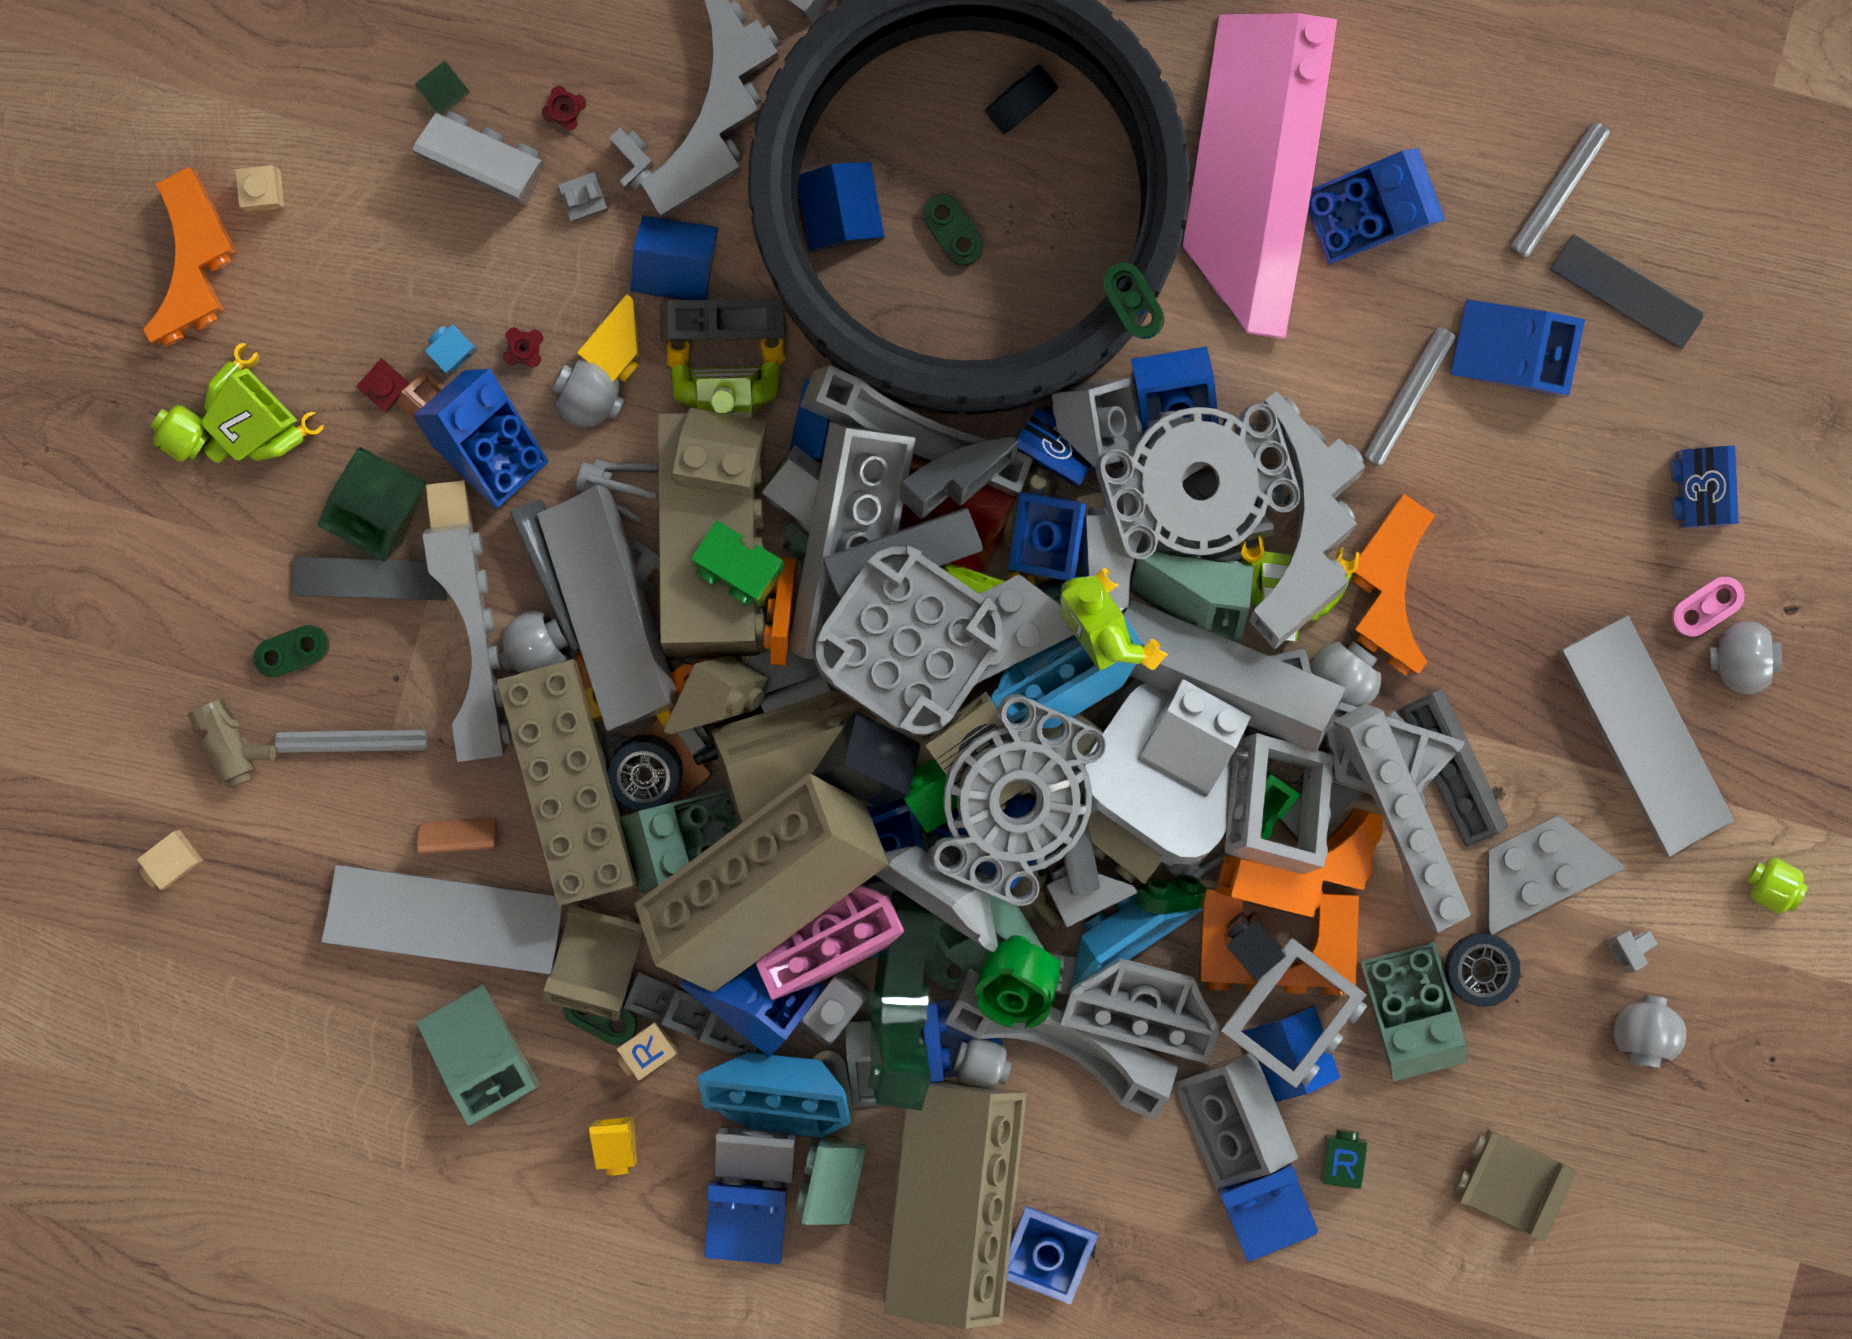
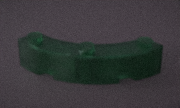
[866,891,942,1111]

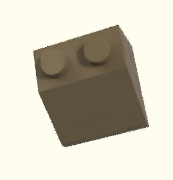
[672,408,767,498]
[664,655,768,735]

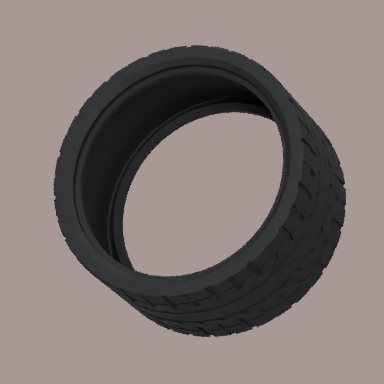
[748,0,1190,415]

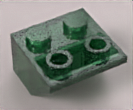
[317,447,427,562]

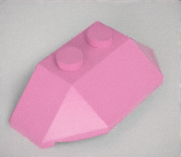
[756,885,905,1000]

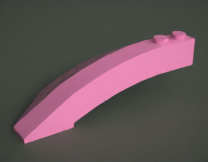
[1182,13,1337,340]

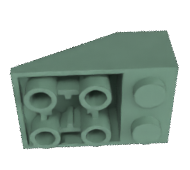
[1130,550,1254,643]
[620,789,740,892]
[927,893,1063,982]
[1360,942,1468,1082]
[416,984,540,1127]
[796,1136,867,1225]

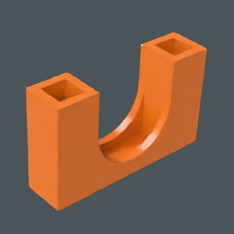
[1199,888,1359,995]

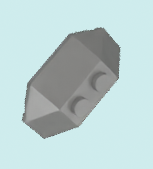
[875,845,998,953]
[1060,958,1220,1064]

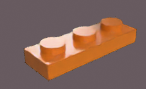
[764,557,796,666]

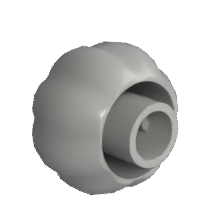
[550,358,624,428]
[499,611,570,674]
[1710,621,1782,695]
[1310,641,1381,707]
[1613,995,1686,1069]

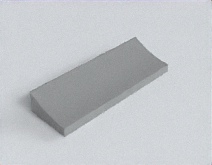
[788,422,916,659]
[537,484,679,732]
[1123,600,1346,753]
[1558,615,1735,857]
[321,864,564,975]

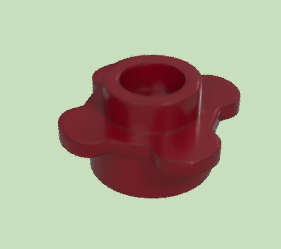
[542,86,587,131]
[503,327,544,368]

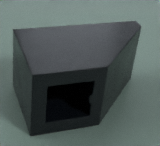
[1224,910,1286,981]

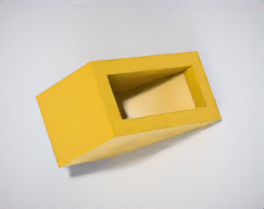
[577,294,640,383]
[589,1117,637,1175]

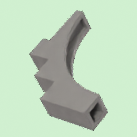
[640,0,781,219]
[1249,391,1365,650]
[1078,411,1263,608]

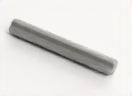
[1511,122,1610,257]
[1364,327,1455,466]
[274,730,428,753]

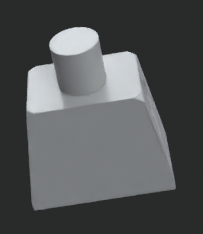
[798,969,871,1046]

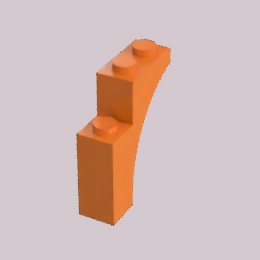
[143,166,238,347]
[1351,494,1436,676]
[1216,808,1383,917]

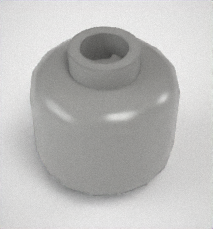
[952,1037,1012,1089]

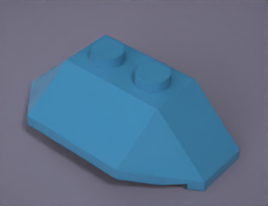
[991,616,1144,728]
[1071,893,1204,988]
[697,1052,851,1138]

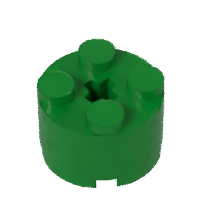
[974,935,1061,1028]

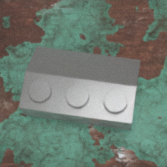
[412,111,545,206]
[1173,1053,1298,1189]

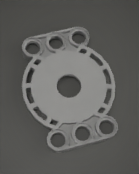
[1095,404,1300,560]
[931,694,1107,906]

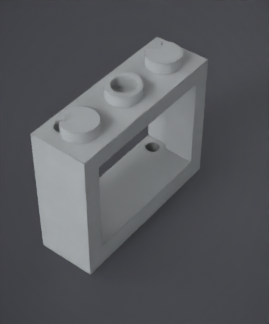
[1225,733,1334,874]
[1220,938,1367,1088]

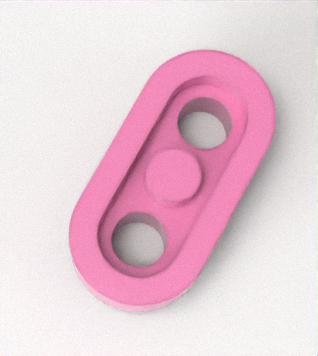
[1671,577,1745,637]

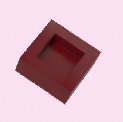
[356,358,410,413]

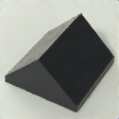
[813,711,921,808]

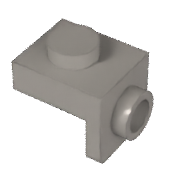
[609,128,654,191]

